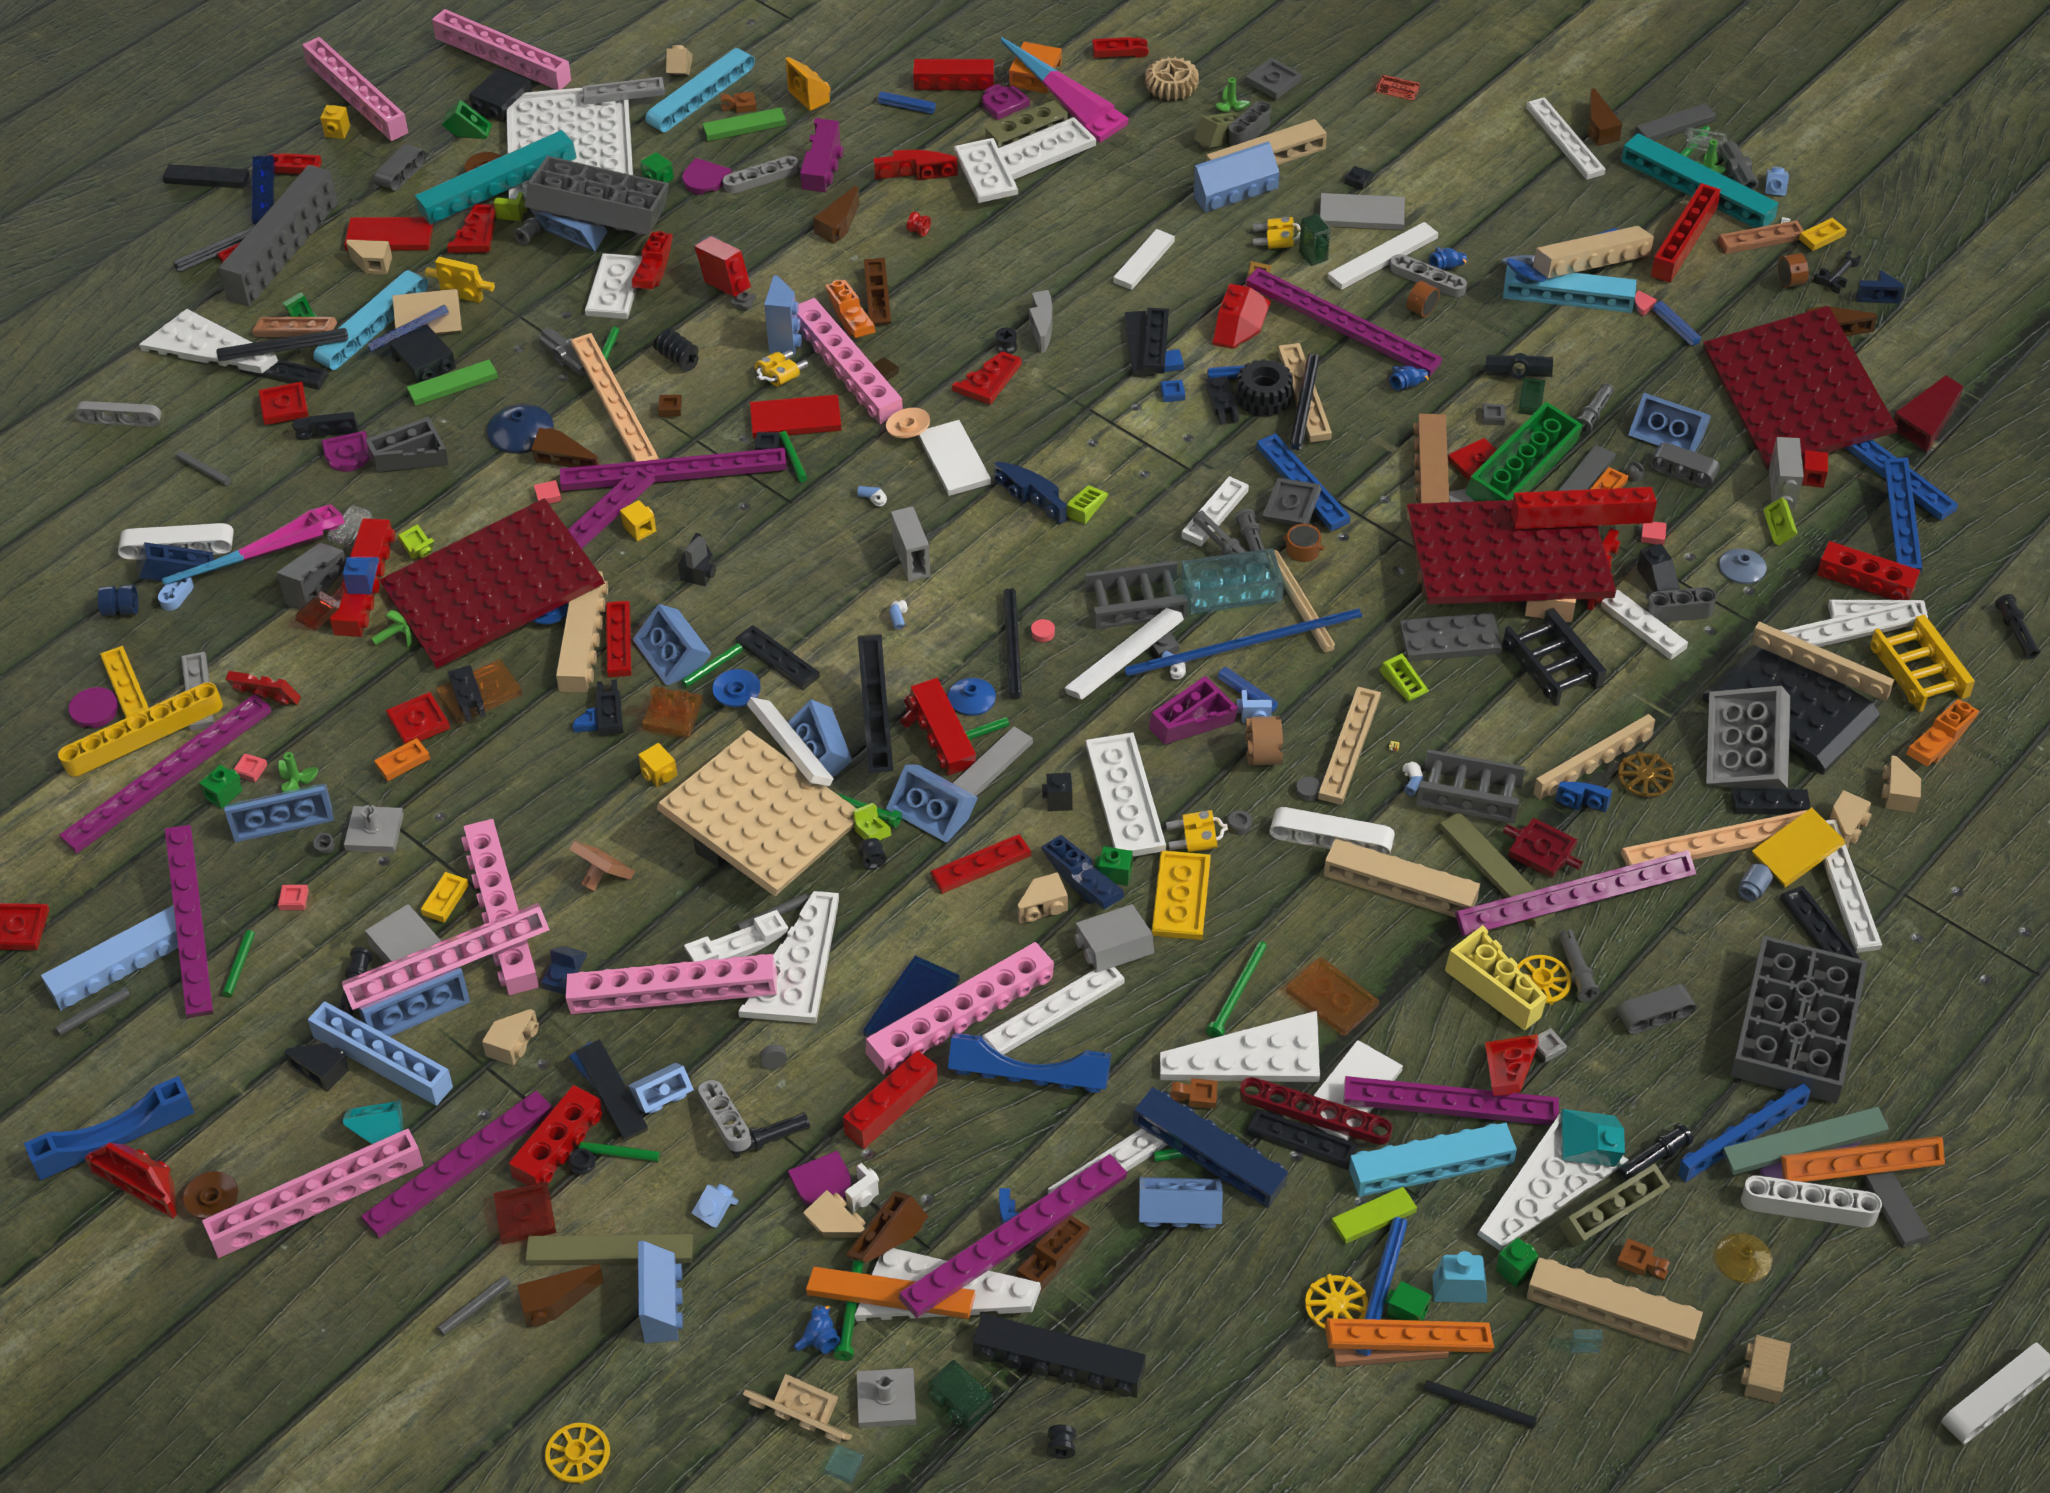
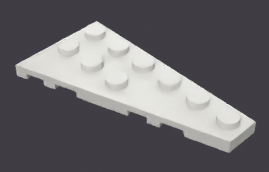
[139,309,278,373]
[738,891,839,1024]
[1160,1011,1320,1082]
[1477,1113,1628,1251]
[855,1248,1041,1321]

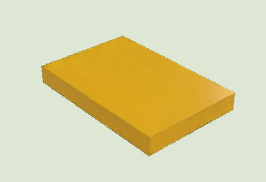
[1752,807,1845,888]

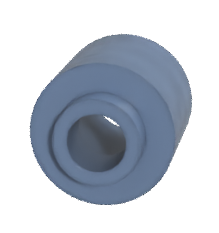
[1738,864,1773,902]

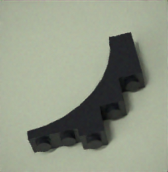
[857,634,893,773]

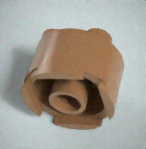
[1245,716,1283,766]

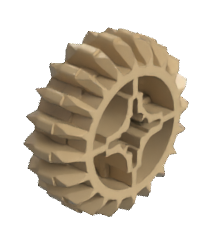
[1145,56,1199,101]

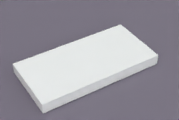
[954,138,1018,203]
[585,253,642,319]
[918,420,991,496]
[1302,1040,1403,1140]

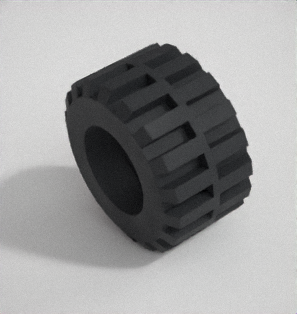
[1237,359,1293,416]

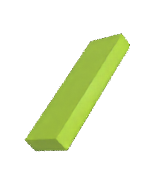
[1332,1187,1417,1244]

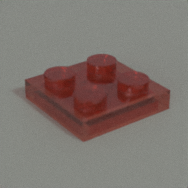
[493,1182,557,1245]

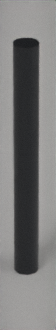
[1423,1380,1537,1429]

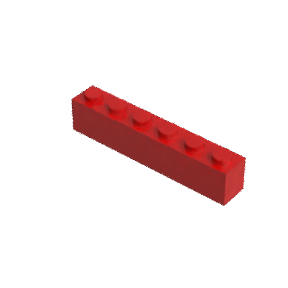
[1651,183,1721,283]
[1511,487,1657,529]
[330,518,395,637]

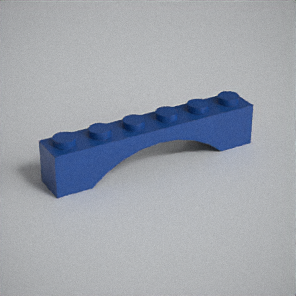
[948,1033,1111,1092]
[24,1076,195,1180]

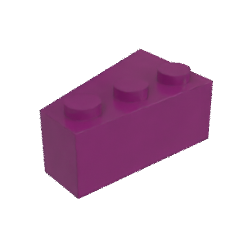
[800,118,844,193]
[1149,676,1238,744]

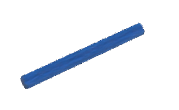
[1356,1216,1407,1356]

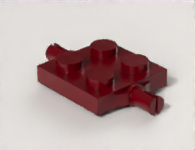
[1503,818,1584,878]

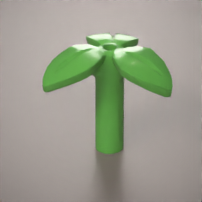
[1215,77,1250,112]
[1695,139,1726,173]
[371,610,412,647]
[278,752,318,792]

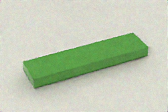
[702,107,786,141]
[407,359,498,406]

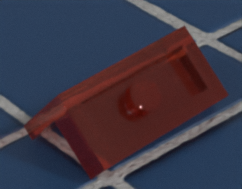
[295,587,345,631]

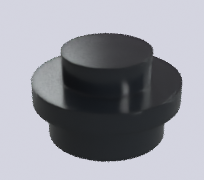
[568,1148,596,1175]

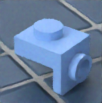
[1765,167,1789,196]
[1237,690,1272,723]
[692,1184,739,1228]

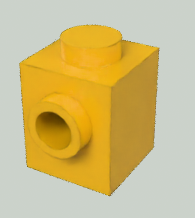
[320,105,350,139]
[620,500,656,542]
[638,743,678,787]

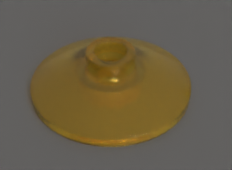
[1716,1233,1772,1283]

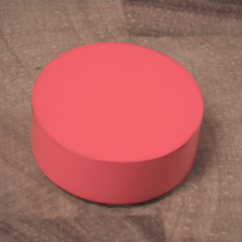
[1031,619,1055,642]

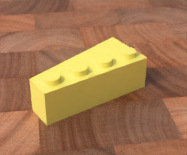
[1445,925,1547,1031]

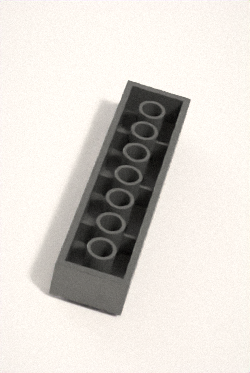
[219,165,338,306]

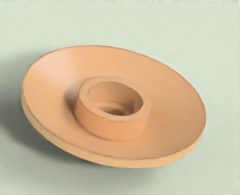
[886,408,930,438]

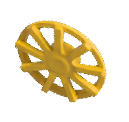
[1517,955,1572,1005]
[1305,1274,1368,1329]
[545,1423,610,1484]

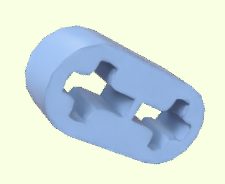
[158,572,194,611]

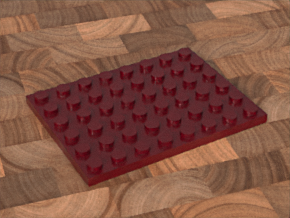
[1703,306,1897,470]
[379,498,605,669]
[1406,500,1616,604]

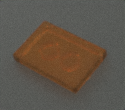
[436,659,522,724]
[1286,956,1380,1036]

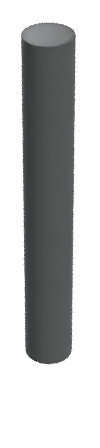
[176,451,231,486]
[737,893,809,930]
[55,987,131,1036]
[437,1276,511,1336]

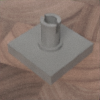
[344,805,404,853]
[857,1368,916,1428]

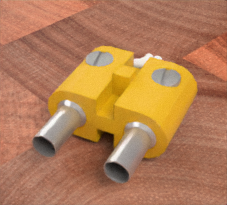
[1253,217,1304,249]
[755,350,808,387]
[1166,810,1228,853]

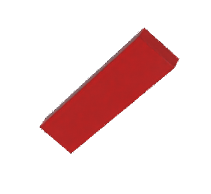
[606,601,632,678]
[930,834,1031,894]

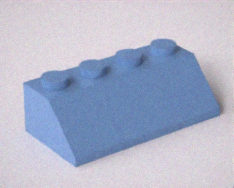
[1194,141,1279,212]
[224,783,334,842]
[358,967,470,1037]

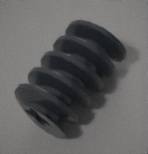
[653,328,699,371]

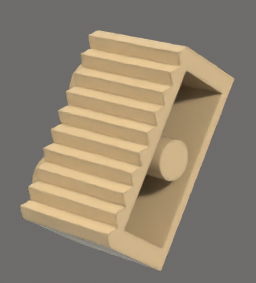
[1741,1335,1791,1404]

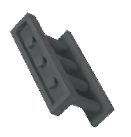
[1085,560,1188,630]
[1416,749,1525,823]

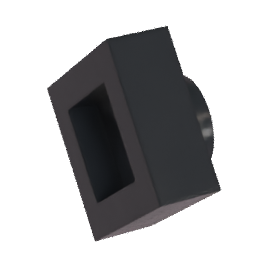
[1344,166,1373,190]
[755,432,780,450]

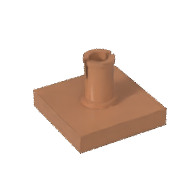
[569,841,635,891]

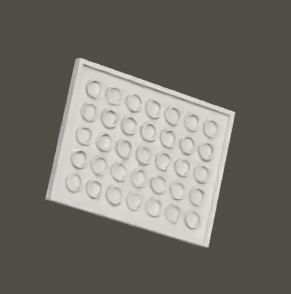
[507,88,633,200]

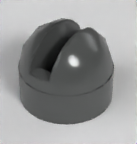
[1625,462,1644,482]
[313,833,335,854]

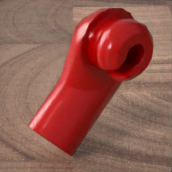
[900,694,918,728]

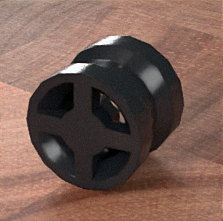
[995,327,1017,354]
[858,838,887,869]
[1047,1424,1076,1459]

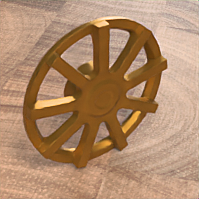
[1618,751,1674,797]

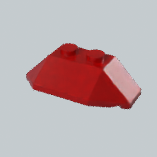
[1213,283,1271,349]
[84,1142,177,1219]

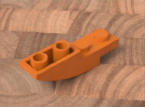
[825,280,875,338]
[1906,699,1979,767]

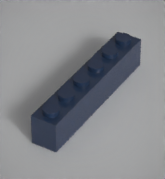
[1133,1087,1288,1208]

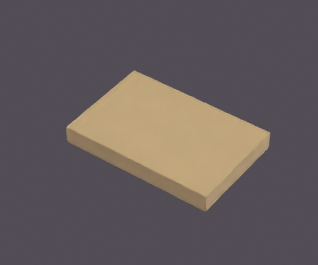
[392,289,462,338]

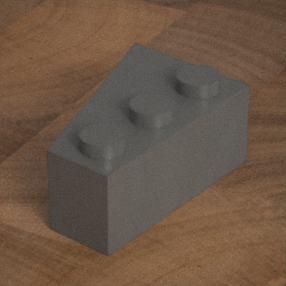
[365,416,448,472]
[276,542,346,613]

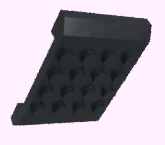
[1702,645,1880,775]

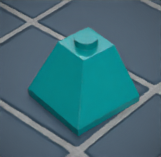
[343,1100,404,1144]
[1561,1109,1625,1167]

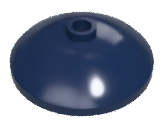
[487,404,554,454]

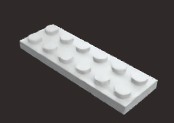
[998,117,1096,180]
[1086,733,1166,856]

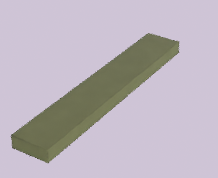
[1440,813,1556,927]
[526,1234,694,1265]

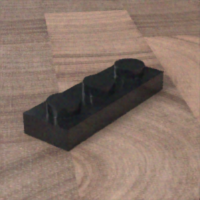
[1731,789,1811,815]

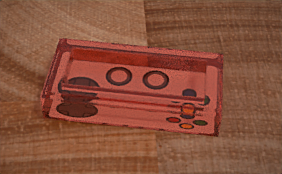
[1376,75,1420,101]

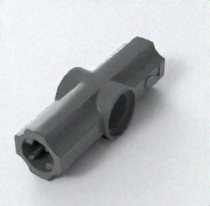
[1719,140,1759,190]
[538,328,588,377]

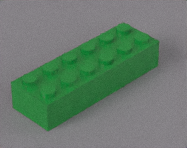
[1465,401,1583,501]

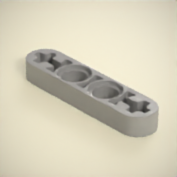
[723,156,799,194]
[1390,254,1467,297]
[74,401,162,427]
[698,1080,751,1152]

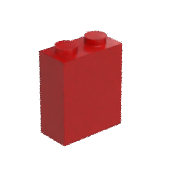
[694,236,751,297]

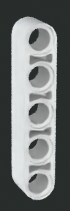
[118,523,234,560]
[1270,807,1395,855]
[1741,1176,1882,1227]
[1941,1342,2050,1444]

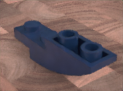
[994,461,1067,525]
[1041,835,1124,910]

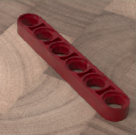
[1239,1077,1392,1145]

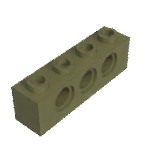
[985,100,1068,148]
[1558,1164,1670,1248]

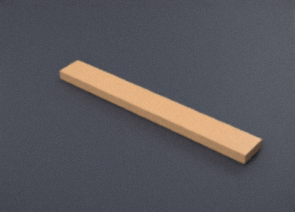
[571,333,659,462]
[1621,810,1807,866]

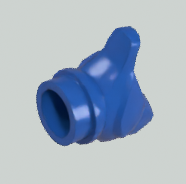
[1429,247,1467,270]
[1389,366,1429,391]
[794,1306,840,1354]

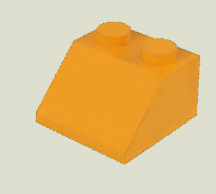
[785,57,831,111]

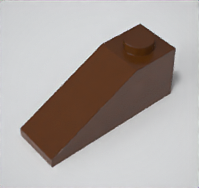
[1588,88,1623,146]
[814,186,859,244]
[1805,306,1877,336]
[531,428,600,468]
[846,1191,929,1263]
[517,1263,604,1327]

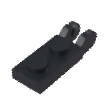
[1205,376,1239,425]
[292,412,359,441]
[448,665,486,722]
[595,679,624,736]

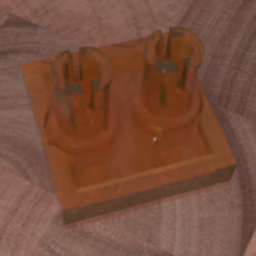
[642,686,703,737]

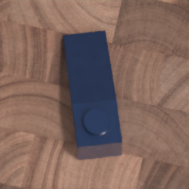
[137,542,214,581]

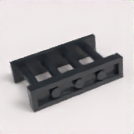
[1503,607,1607,706]

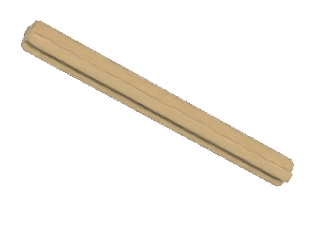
[1267,550,1335,653]

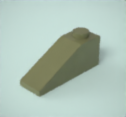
[1194,113,1239,149]

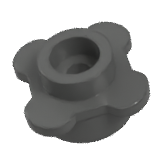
[731,291,756,311]

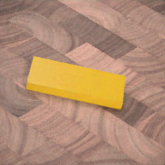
[1152,850,1211,940]

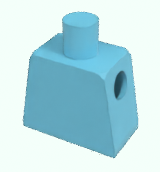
[1432,1251,1487,1303]

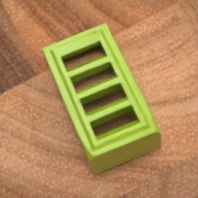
[1067,485,1108,524]
[1379,654,1429,702]

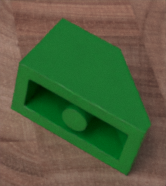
[441,100,492,139]

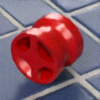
[906,212,931,237]

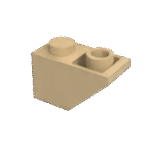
[666,45,693,76]
[346,240,392,274]
[1882,756,1921,813]
[1829,790,1872,849]
[1018,872,1068,924]
[482,1009,539,1066]
[803,1190,866,1238]

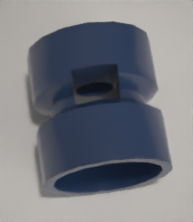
[98,585,139,616]

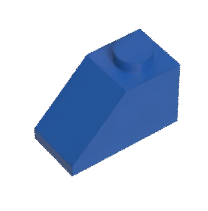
[343,556,379,594]

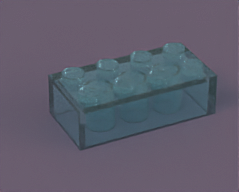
[1181,548,1284,614]

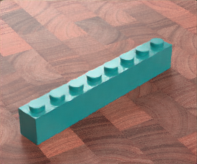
[415,130,577,225]
[1621,133,1779,228]

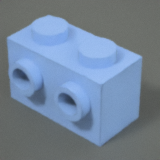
[628,1063,694,1114]

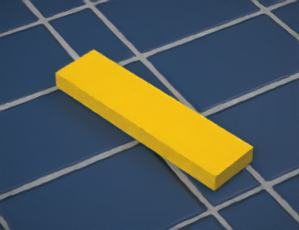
[100,646,149,718]

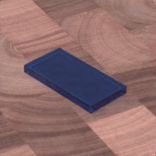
[863,955,960,1047]

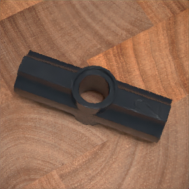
[1486,353,1553,379]

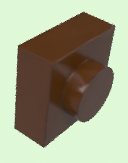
[658,395,682,417]

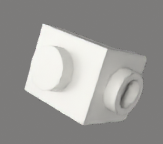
[845,1163,879,1212]

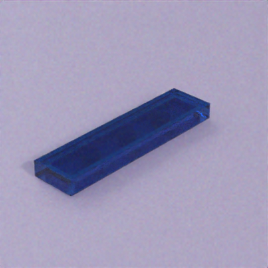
[252,155,275,225]
[368,305,449,352]

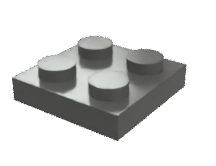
[1245,58,1302,100]
[1263,478,1322,526]

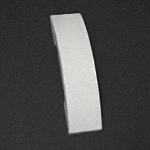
[684,910,788,962]

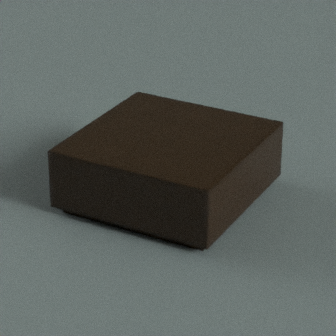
[873,357,899,381]

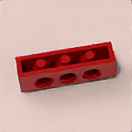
[1817,541,1920,600]
[509,1085,602,1192]

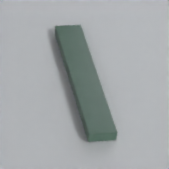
[1723,1107,1889,1175]

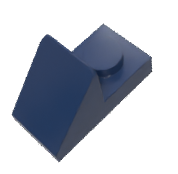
[1856,270,1904,304]
[541,946,587,995]

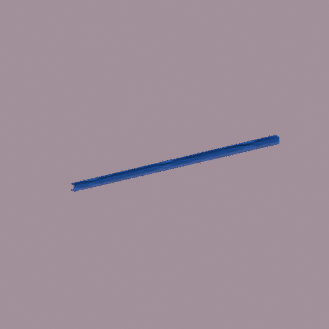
[1125,608,1363,676]

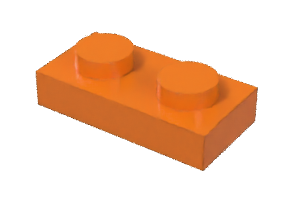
[374,738,430,782]

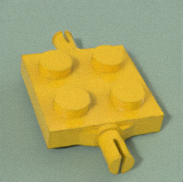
[425,257,495,303]

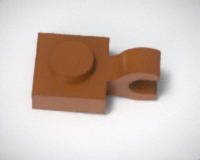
[720,92,757,113]
[1170,1078,1218,1109]
[1617,1238,1670,1280]

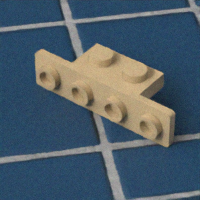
[743,1374,852,1443]

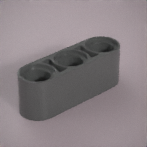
[1228,101,1271,147]
[374,144,426,191]
[1650,442,1720,488]
[1646,587,1717,622]
[1617,984,1697,1034]

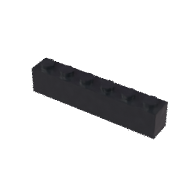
[973,1313,1146,1398]

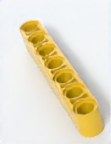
[58,682,223,777]

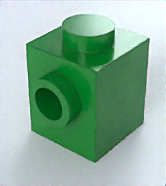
[640,152,674,183]
[199,764,243,809]
[1095,846,1133,886]
[1495,1237,1539,1288]
[1385,1281,1432,1321]

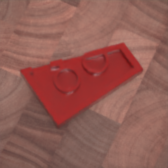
[447,204,496,253]
[952,351,1022,405]
[225,671,301,705]
[1485,1034,1539,1096]

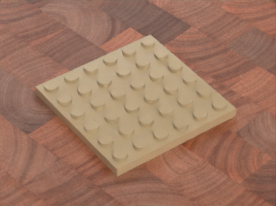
[657,730,857,896]

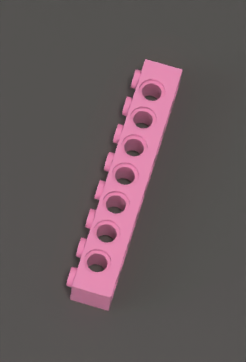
[432,9,572,90]
[302,37,408,141]
[797,298,903,424]
[461,819,539,995]
[342,903,549,1010]
[866,942,1054,1075]
[566,954,777,1014]
[202,1129,424,1258]

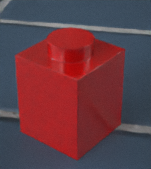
[1802,450,1828,488]

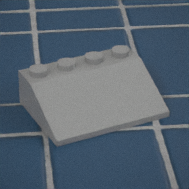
[1706,686,1790,789]

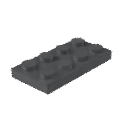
[1399,612,1502,662]

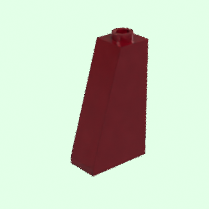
[1893,375,1964,452]

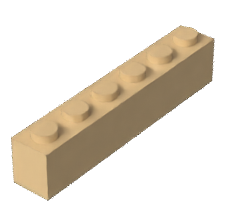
[1206,119,1327,165]
[1533,226,1654,278]
[556,571,608,692]
[1324,839,1480,918]
[1526,1257,1703,1354]

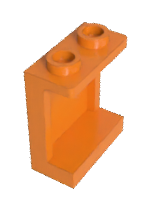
[1009,42,1062,94]

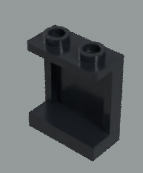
[469,68,532,122]
[389,324,456,384]

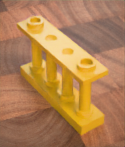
[1870,614,1975,712]

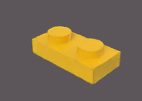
[1799,218,1847,251]
[421,872,469,923]

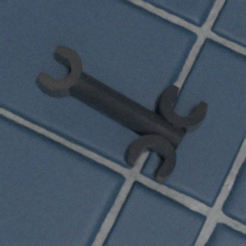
[1813,251,1861,294]

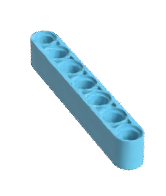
[646,48,755,132]
[313,270,428,370]

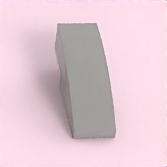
[1029,290,1053,353]

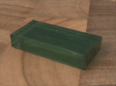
[1518,378,1545,415]

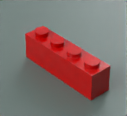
[913,59,994,90]
[908,677,976,776]
[843,1050,938,1149]

